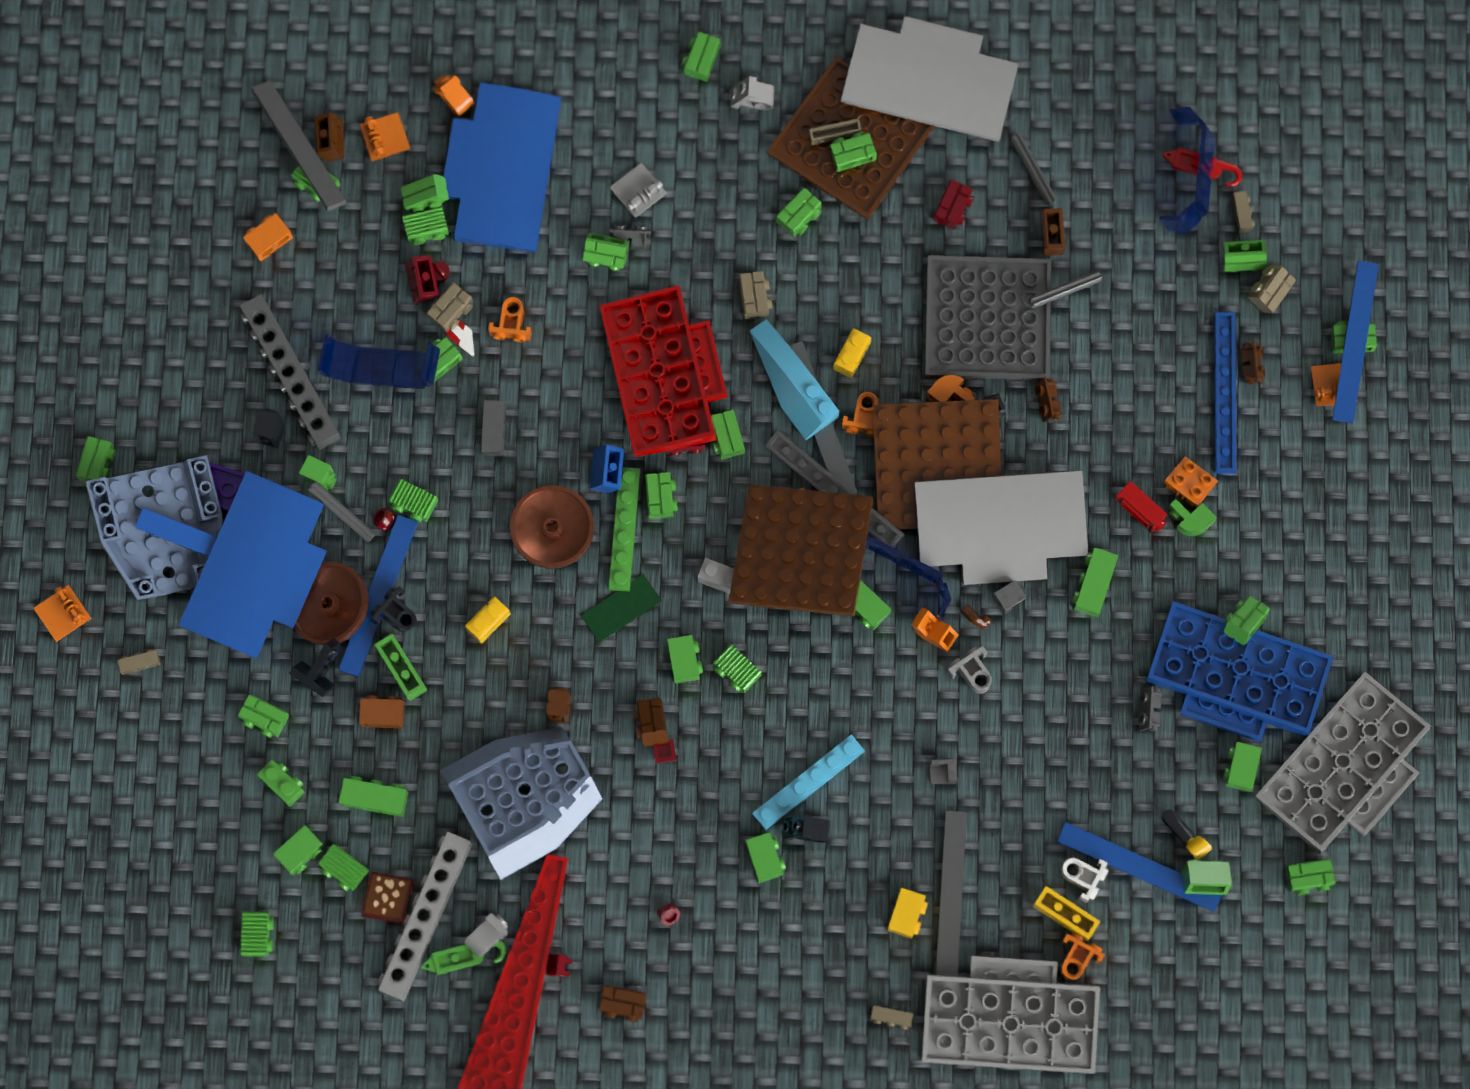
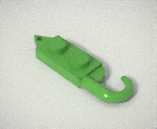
[421,940,506,975]

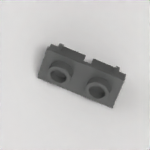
[609,225,651,247]
[1138,686,1162,732]

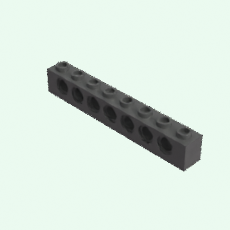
[240,294,341,450]

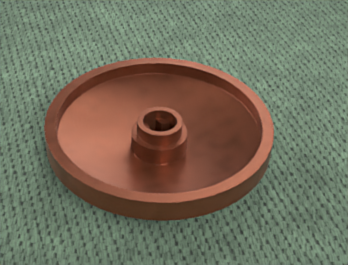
[510,485,594,569]
[294,562,369,646]

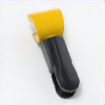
[1162,809,1212,860]

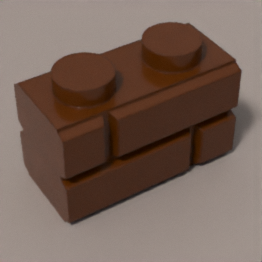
[314,112,345,162]
[1040,208,1065,256]
[546,687,572,723]
[633,697,668,746]
[599,985,647,1023]

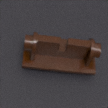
[1241,340,1265,385]
[1035,377,1062,423]

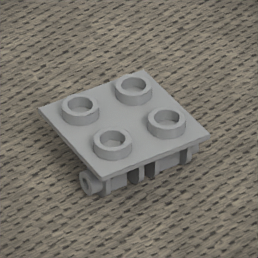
[610,163,667,218]

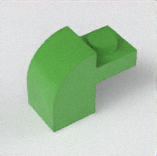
[1168,499,1217,536]

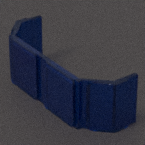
[1160,107,1215,233]
[318,335,440,389]
[865,536,951,621]

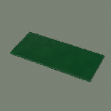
[581,574,662,643]

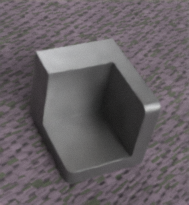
[993,580,1026,615]
[930,759,957,784]

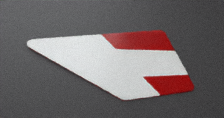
[446,321,474,356]

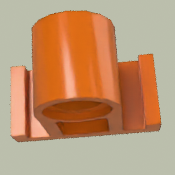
[432,75,474,117]
[489,297,532,342]
[842,392,878,438]
[1060,933,1105,981]

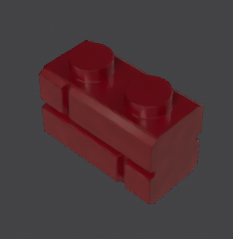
[933,180,974,230]
[405,255,439,303]

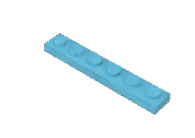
[752,734,865,831]

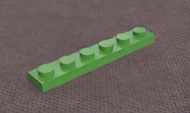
[609,467,641,592]

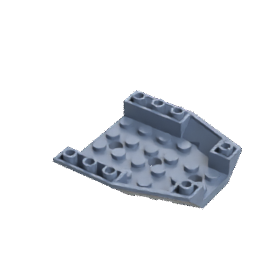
[85,455,222,600]
[440,727,602,880]

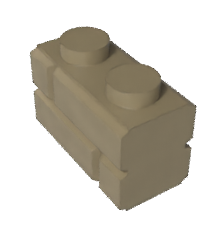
[1248,265,1296,313]
[739,271,773,319]
[426,283,473,332]

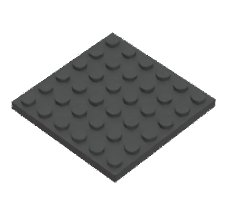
[925,255,1051,380]

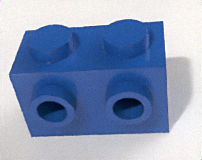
[590,444,624,493]

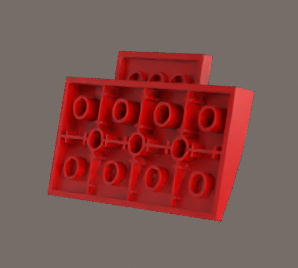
[600,285,728,457]

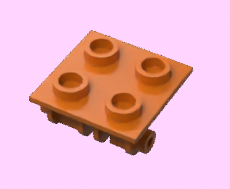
[360,112,410,161]
[1311,363,1359,407]
[1164,456,1218,508]
[33,585,91,642]

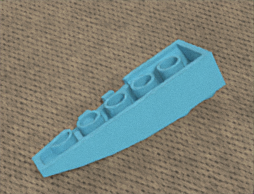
[750,319,839,441]

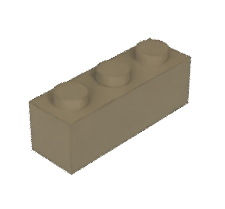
[1232,191,1254,233]
[118,649,161,675]
[871,1006,913,1030]

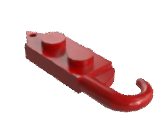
[1162,147,1242,187]

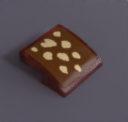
[361,871,413,925]

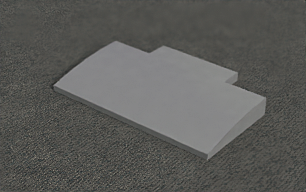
[841,16,1018,142]
[914,470,1088,585]
[1255,672,1431,854]
[922,956,1100,1074]

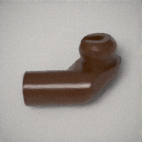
[961,605,992,629]

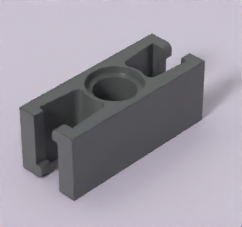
[481,400,506,456]

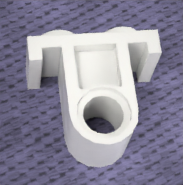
[1061,858,1109,903]

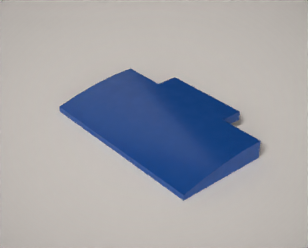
[444,83,561,252]
[179,471,327,659]
[1146,601,1334,743]

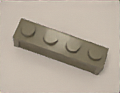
[809,119,862,145]

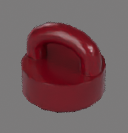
[432,261,450,282]
[373,508,396,531]
[657,904,680,925]

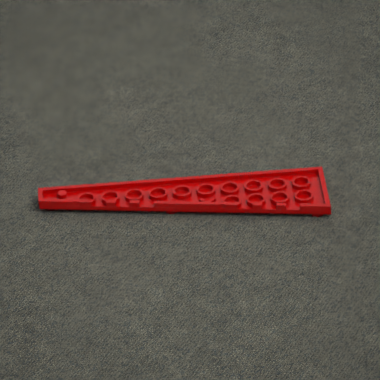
[457,854,568,1089]

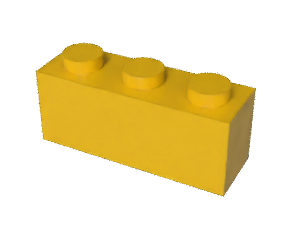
[1033,886,1101,942]

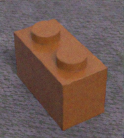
[359,695,405,728]

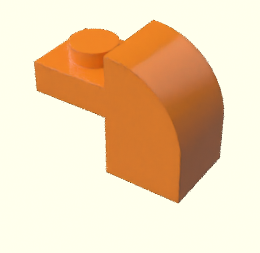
[926,375,975,402]
[911,607,958,652]

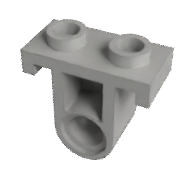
[729,76,774,110]
[947,646,992,694]
[464,913,508,958]

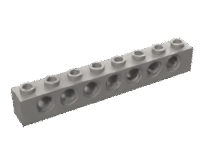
[377,832,472,1002]

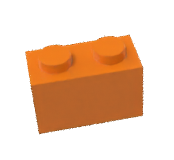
[243,213,293,262]

